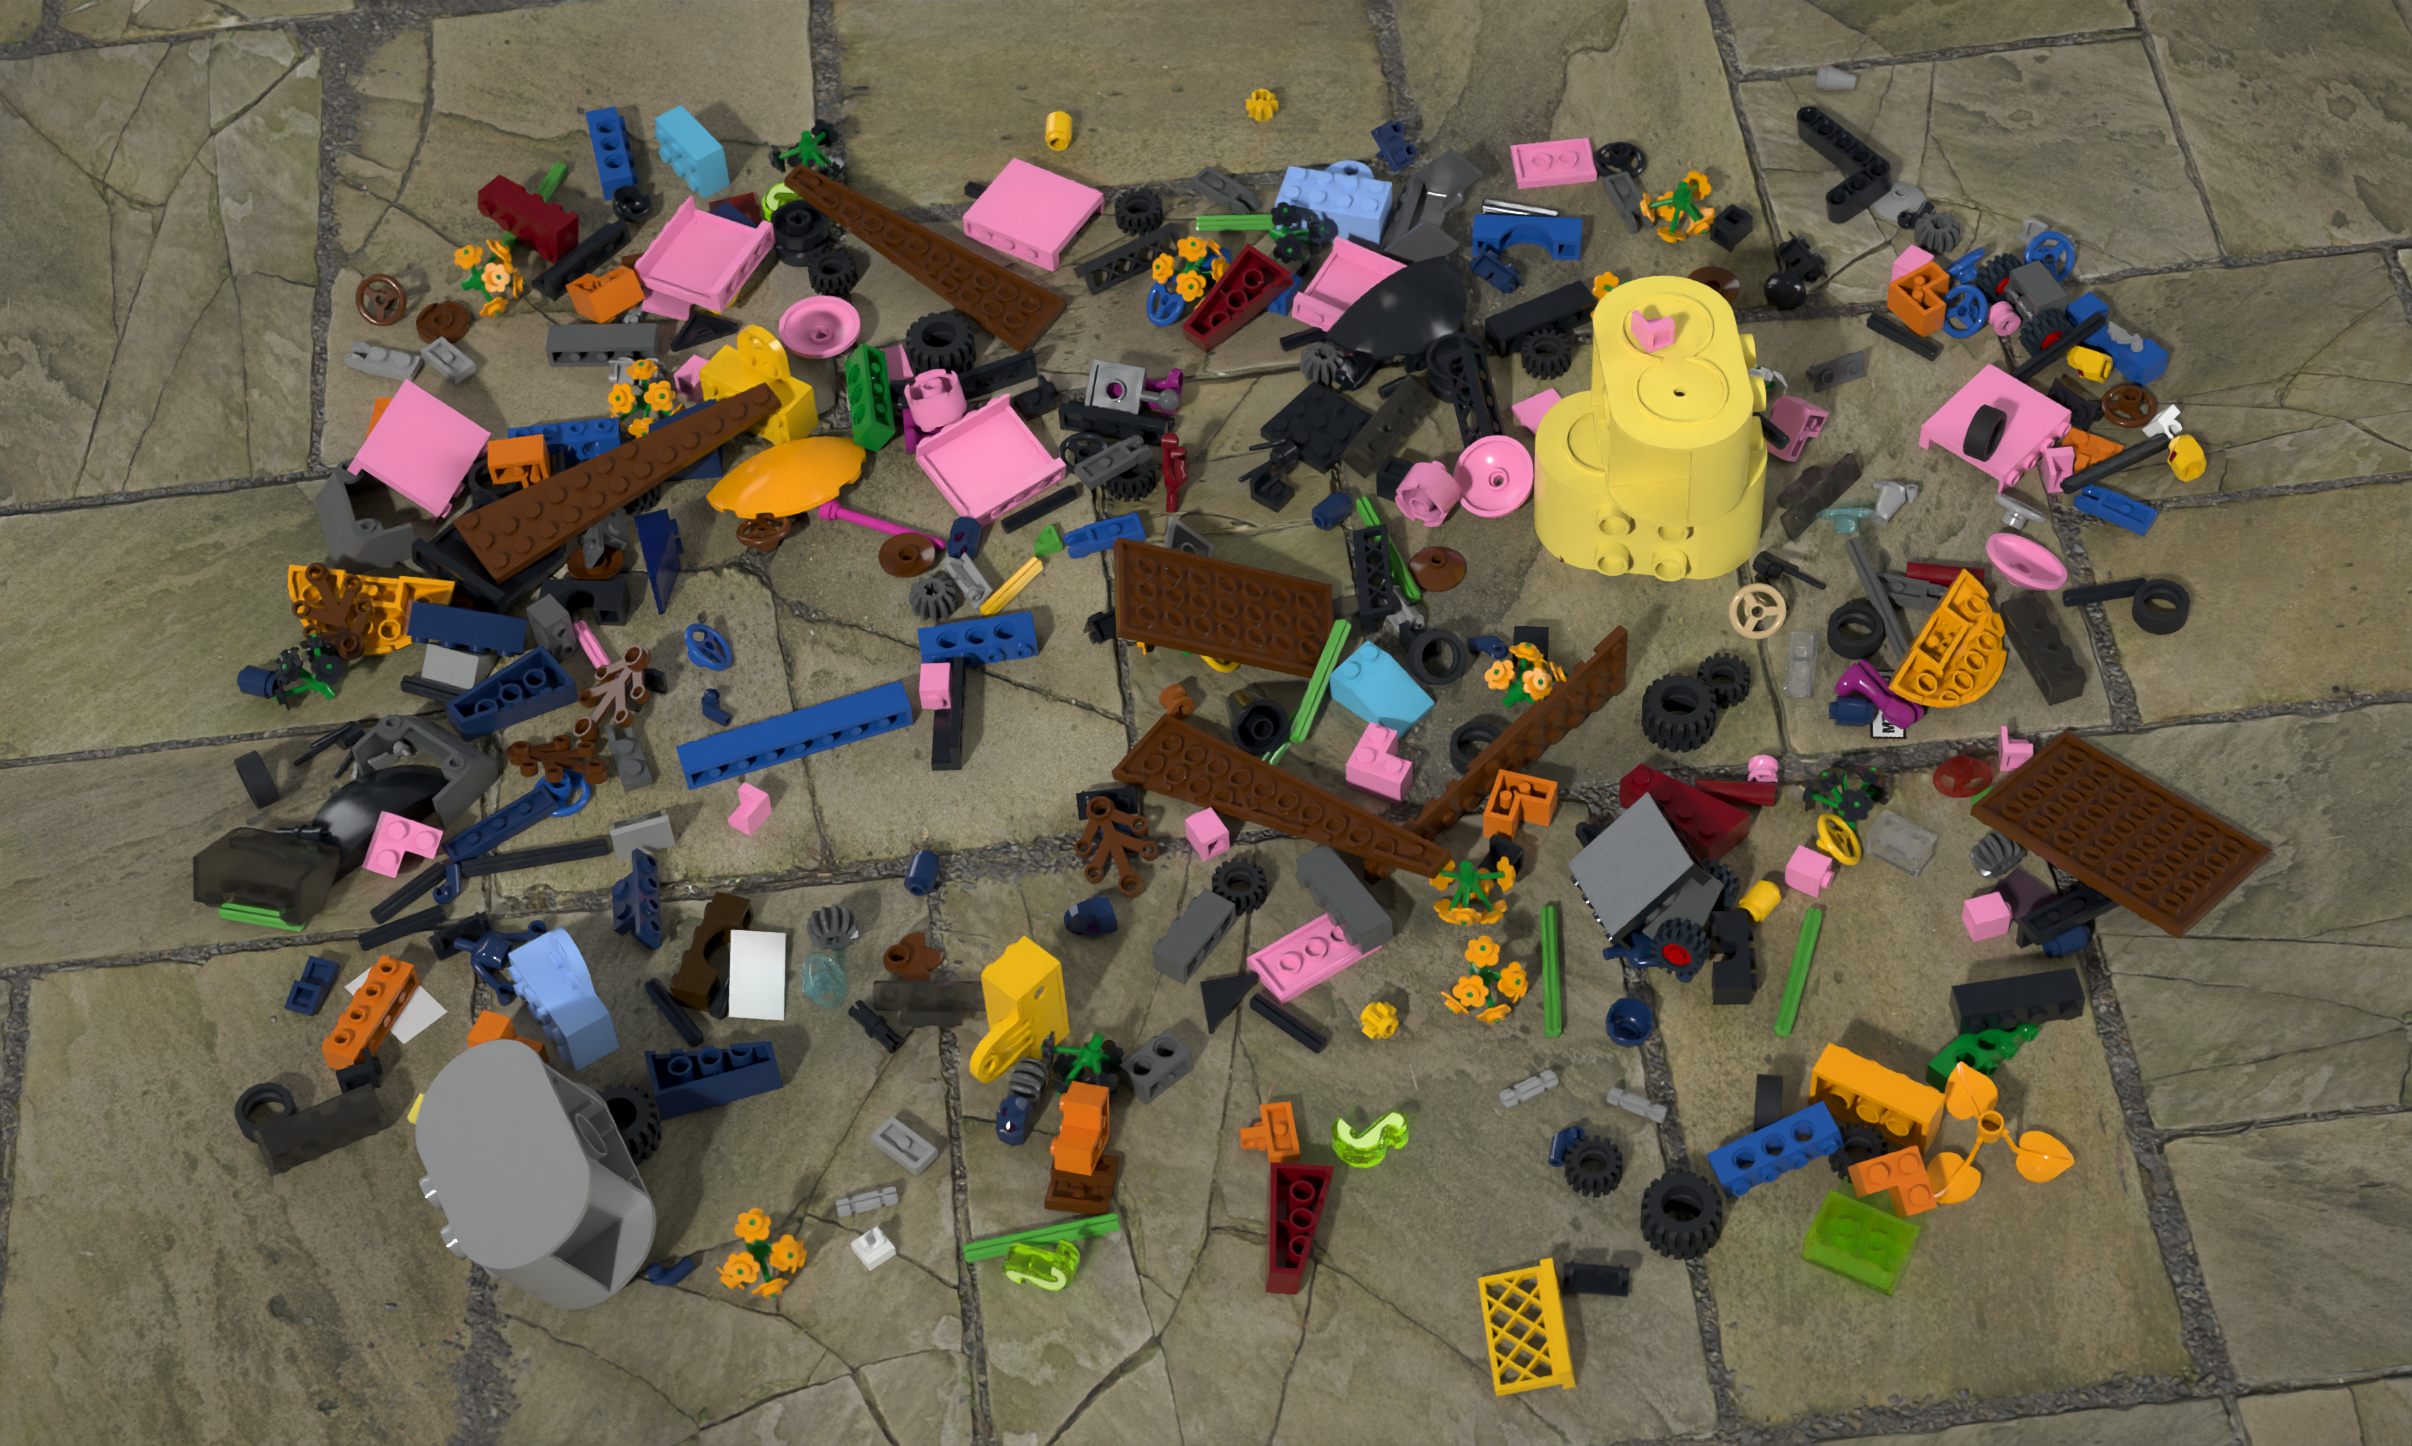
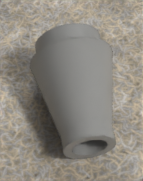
[1815,65,1856,91]
[1871,482,1906,525]

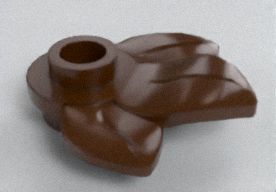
[883,932,944,985]

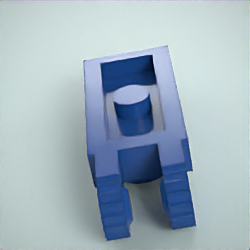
[2073,484,2158,537]
[1063,512,1146,559]

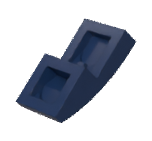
[284,955,341,1017]

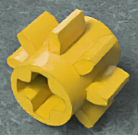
[1246,89,1278,121]
[1360,1001,1399,1040]

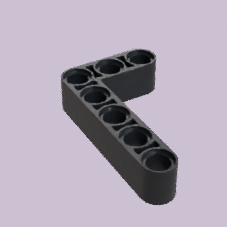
[1796,106,1892,224]

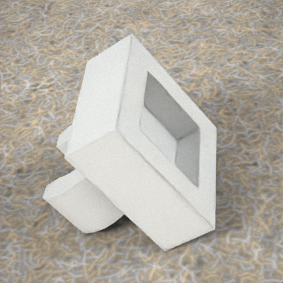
[2142,404,2182,439]
[851,1226,896,1271]

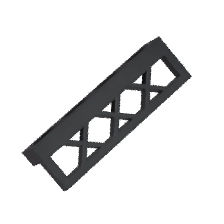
[532,219,631,302]
[1074,222,1181,295]
[1442,347,1506,449]
[957,349,1037,401]
[1058,400,1175,447]
[1352,524,1396,634]
[931,657,967,771]
[2016,885,2121,949]

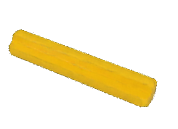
[979,557,1043,618]

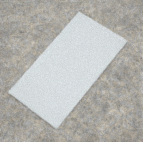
[729,930,786,1020]
[345,955,448,1044]

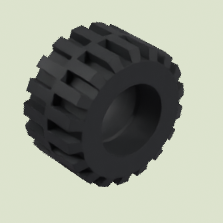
[905,312,976,376]
[1641,673,1717,753]
[595,1084,662,1167]
[1640,1171,1723,1260]

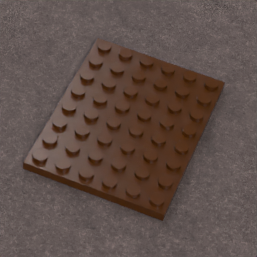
[1970,730,2272,940]

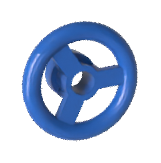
[2023,231,2075,283]
[1944,248,1986,285]
[1146,275,1187,327]
[1942,284,1988,339]
[684,623,732,671]
[533,769,591,817]

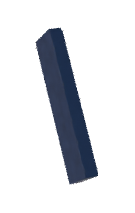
[441,784,559,865]

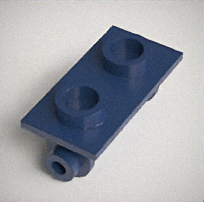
[1469,247,1524,294]

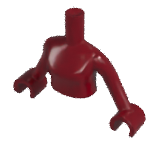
[1161,433,1190,513]

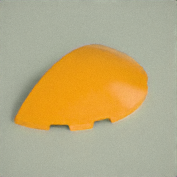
[706,436,866,519]
[288,565,456,656]
[1888,569,2007,708]

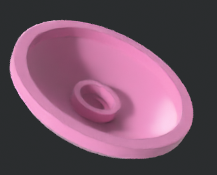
[779,296,861,359]
[1453,435,1535,518]
[1986,533,2067,591]

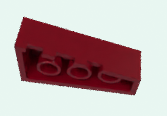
[478,174,579,264]
[1182,243,1294,353]
[1619,763,1750,863]
[1265,1162,1334,1295]

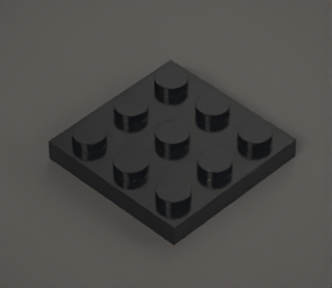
[1260,381,1378,475]

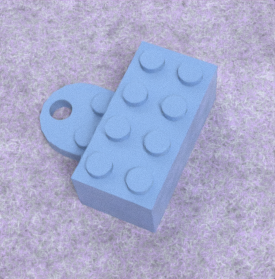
[1275,160,1393,250]
[508,927,619,1072]

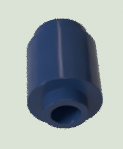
[1312,491,1353,531]
[237,665,283,699]
[1829,696,1873,727]
[904,850,940,896]
[2041,924,2090,959]

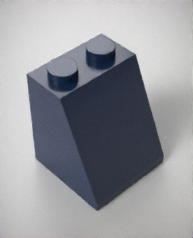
[648,399,723,482]

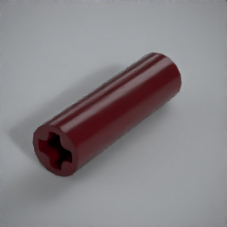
[1906,561,1985,588]
[1695,779,1775,807]

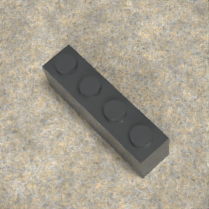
[546,323,661,367]
[1295,845,1393,955]

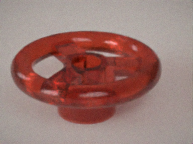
[1932,755,1993,798]

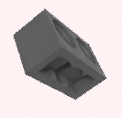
[526,594,579,662]
[1120,1030,1193,1105]

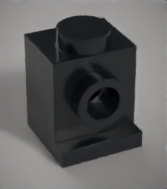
[1710,204,1753,252]

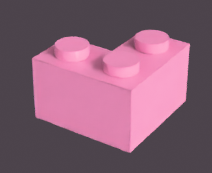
[1766,395,1829,462]
[1346,722,1413,806]
[362,811,443,878]

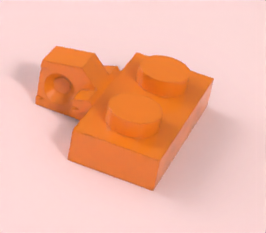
[2060,427,2124,474]
[1239,1101,1300,1164]

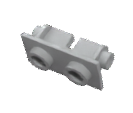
[2016,217,2078,262]
[609,357,668,387]
[944,552,993,611]
[1375,579,1425,632]

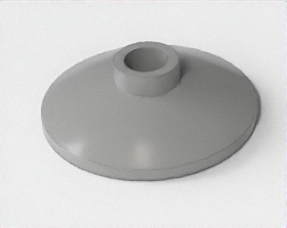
[1872,182,1926,222]

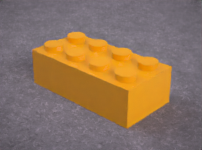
[1808,1043,1946,1158]

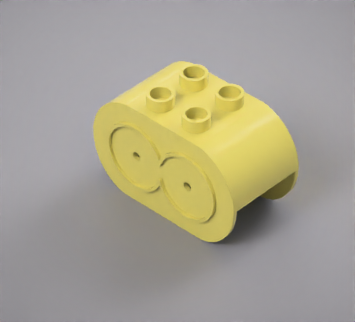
[1590,276,1766,528]
[1534,391,1768,582]

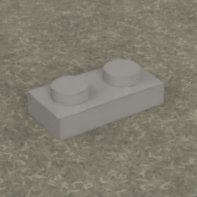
[421,336,477,385]
[870,1116,939,1177]

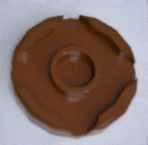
[416,301,471,344]

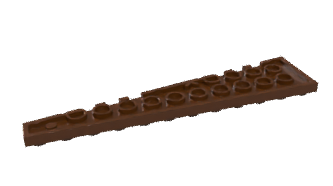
[452,382,782,586]
[1111,713,1452,879]

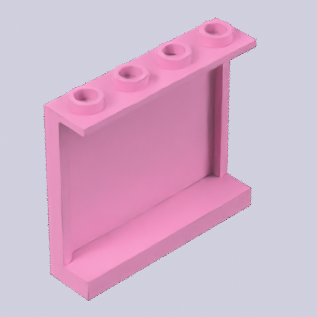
[962,158,1105,272]
[635,196,776,313]
[1291,236,1406,332]
[1919,363,2072,493]
[347,379,491,525]
[915,393,1066,528]

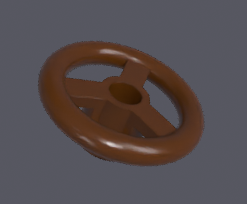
[355,274,407,326]
[2100,385,2157,428]
[736,513,791,551]

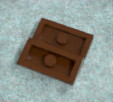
[1044,1154,1119,1216]

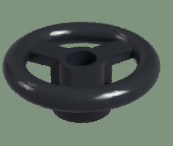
[1593,142,1646,179]
[1057,432,1111,475]

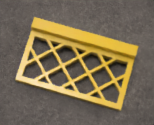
[1478,1258,1576,1397]

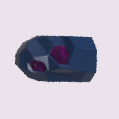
[947,516,983,561]
[1064,897,1118,937]
[995,1093,1035,1146]

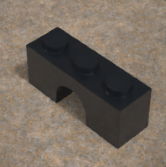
[538,579,631,626]
[1708,911,1757,1005]

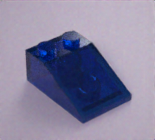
[634,509,684,615]

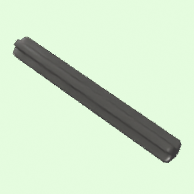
[1845,537,1910,662]

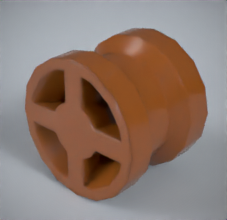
[1159,684,1195,720]

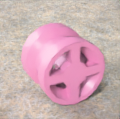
[1986,301,2021,336]
[1748,755,1778,788]

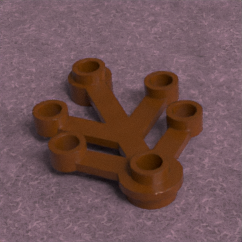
[292,562,374,660]
[572,645,651,741]
[506,735,608,785]
[1074,796,1159,899]

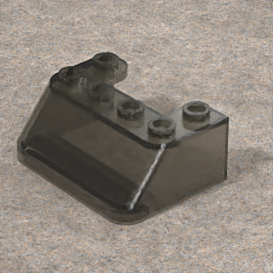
[193,827,340,926]

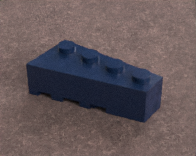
[403,599,528,657]
[445,644,578,742]
[644,1041,783,1120]

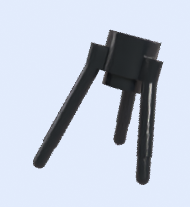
[1239,437,1299,492]
[1752,551,1825,611]
[294,721,365,779]

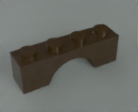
[670,891,754,1013]

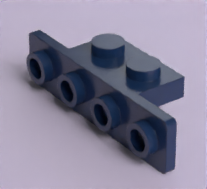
[612,848,662,949]

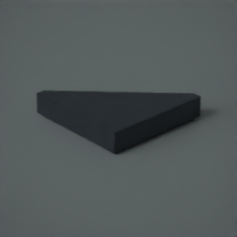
[670,311,738,352]
[1200,973,1257,1034]

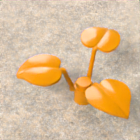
[1926,1062,2075,1204]

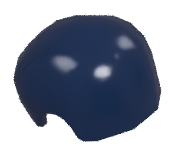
[1605,997,1653,1048]

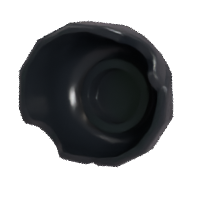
[612,185,653,224]
[1763,270,1807,311]

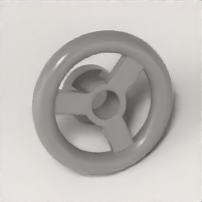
[1994,493,2047,530]

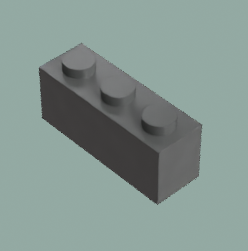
[1152,888,1236,985]

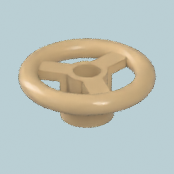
[1728,583,1786,639]

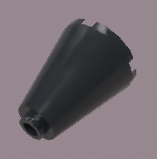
[1226,689,1290,756]

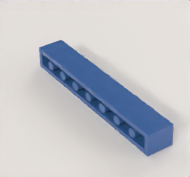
[676,681,914,790]

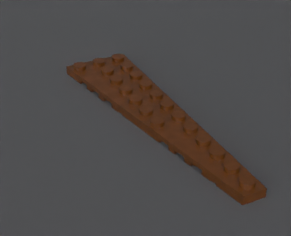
[784,163,1067,353]
[1364,625,1628,886]

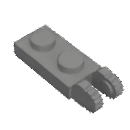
[343,341,423,382]

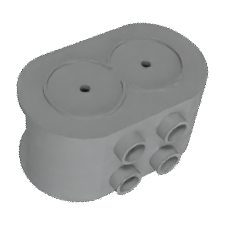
[415,1039,656,1310]

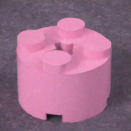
[904,369,967,432]
[1395,461,1463,527]

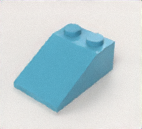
[1329,641,1435,740]

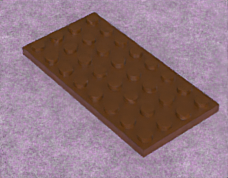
[1113,537,1337,683]

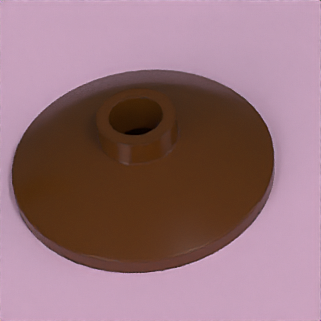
[1687,266,1740,304]
[878,533,935,578]
[567,544,624,581]
[1408,547,1465,592]

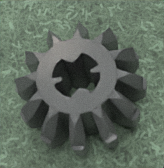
[1914,210,1961,255]
[1300,340,1346,386]
[909,574,958,622]
[1969,831,2025,879]
[807,904,859,951]
[1007,1057,1051,1111]

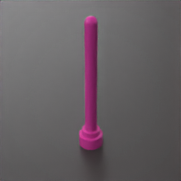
[818,499,946,550]

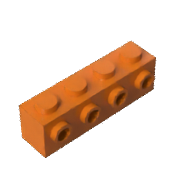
[321,955,420,1070]

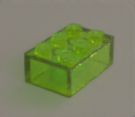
[1801,1189,1921,1298]

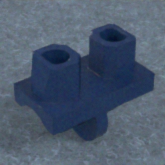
[1371,120,1417,173]

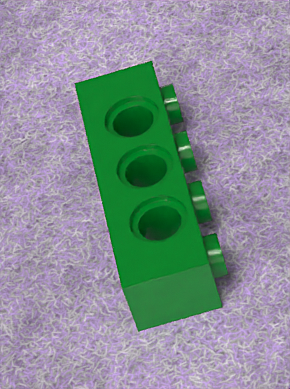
[844,343,895,452]
[1925,1024,2041,1094]

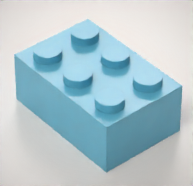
[655,105,730,199]

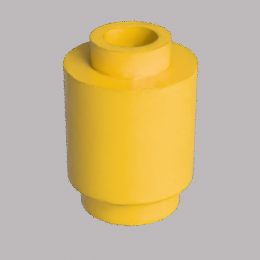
[1045,111,1072,151]
[1737,880,1781,925]

